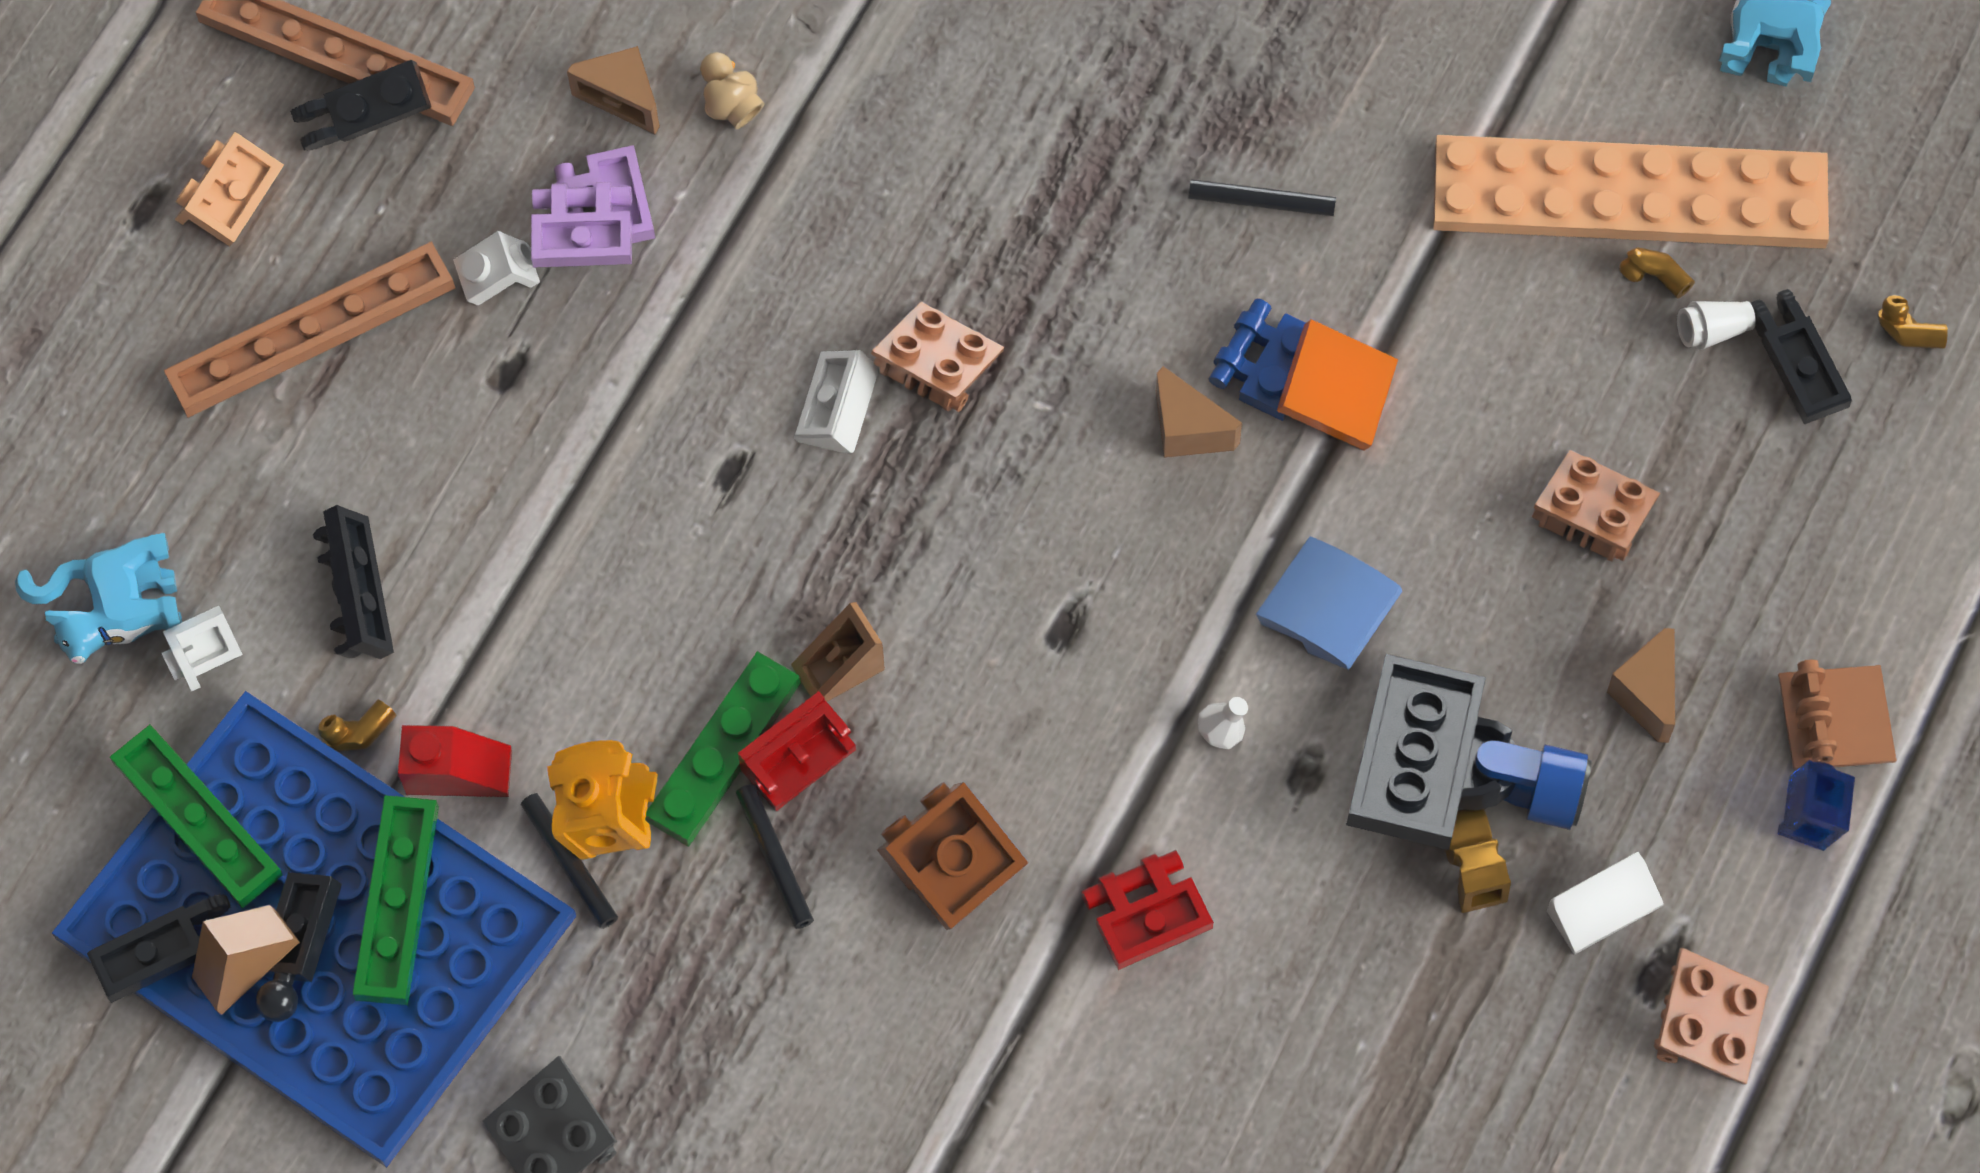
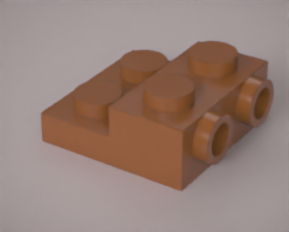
[877,782,1029,930]

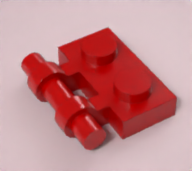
[1081,850,1214,970]

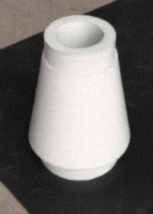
[1677,301,1756,350]

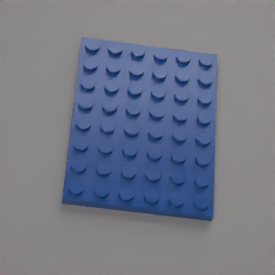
[52,691,576,1168]

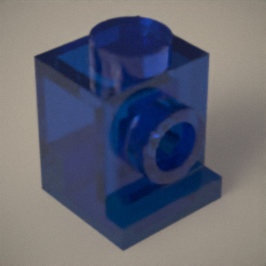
[1778,760,1855,851]

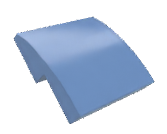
[1256,536,1402,670]

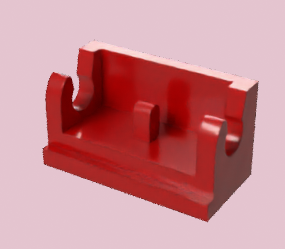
[738,691,856,811]

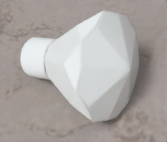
[1198,697,1248,749]

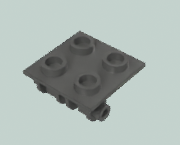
[483,1056,617,1173]

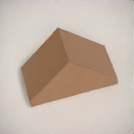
[567,46,660,134]
[1156,366,1242,458]
[791,602,885,702]
[1607,628,1675,743]
[192,905,300,1014]

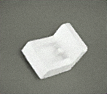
[453,231,540,306]
[162,606,243,692]

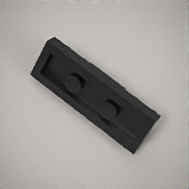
[313,505,394,659]

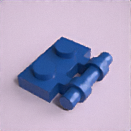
[1209,298,1305,421]

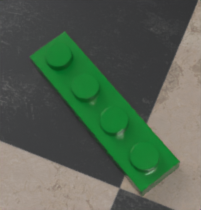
[645,651,801,847]
[110,724,283,909]
[353,795,439,1005]

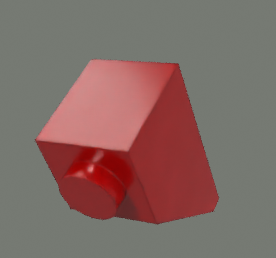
[398,725,512,797]

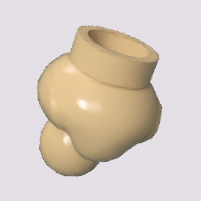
[700,52,765,129]

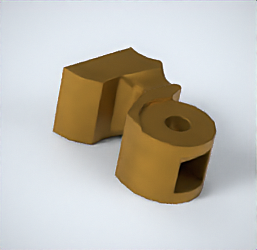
[1445,809,1511,913]

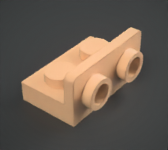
[175,132,284,247]

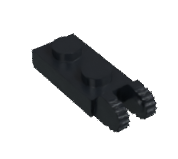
[290,59,432,151]
[1751,289,1852,424]
[87,894,231,1003]

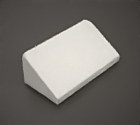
[794,350,879,453]
[1547,852,1664,955]

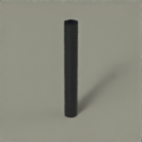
[1188,179,1336,216]
[736,784,814,929]
[520,793,618,929]

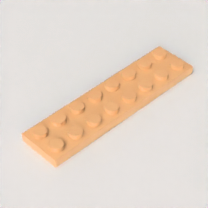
[1433,135,1829,249]

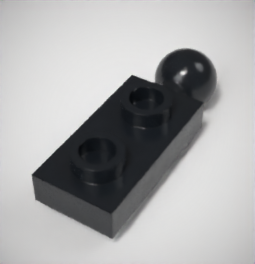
[255,872,342,1022]

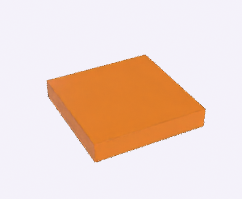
[1277,319,1398,451]

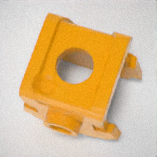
[547,740,658,860]

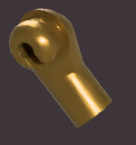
[1619,247,1695,298]
[1878,295,1948,349]
[318,699,396,751]

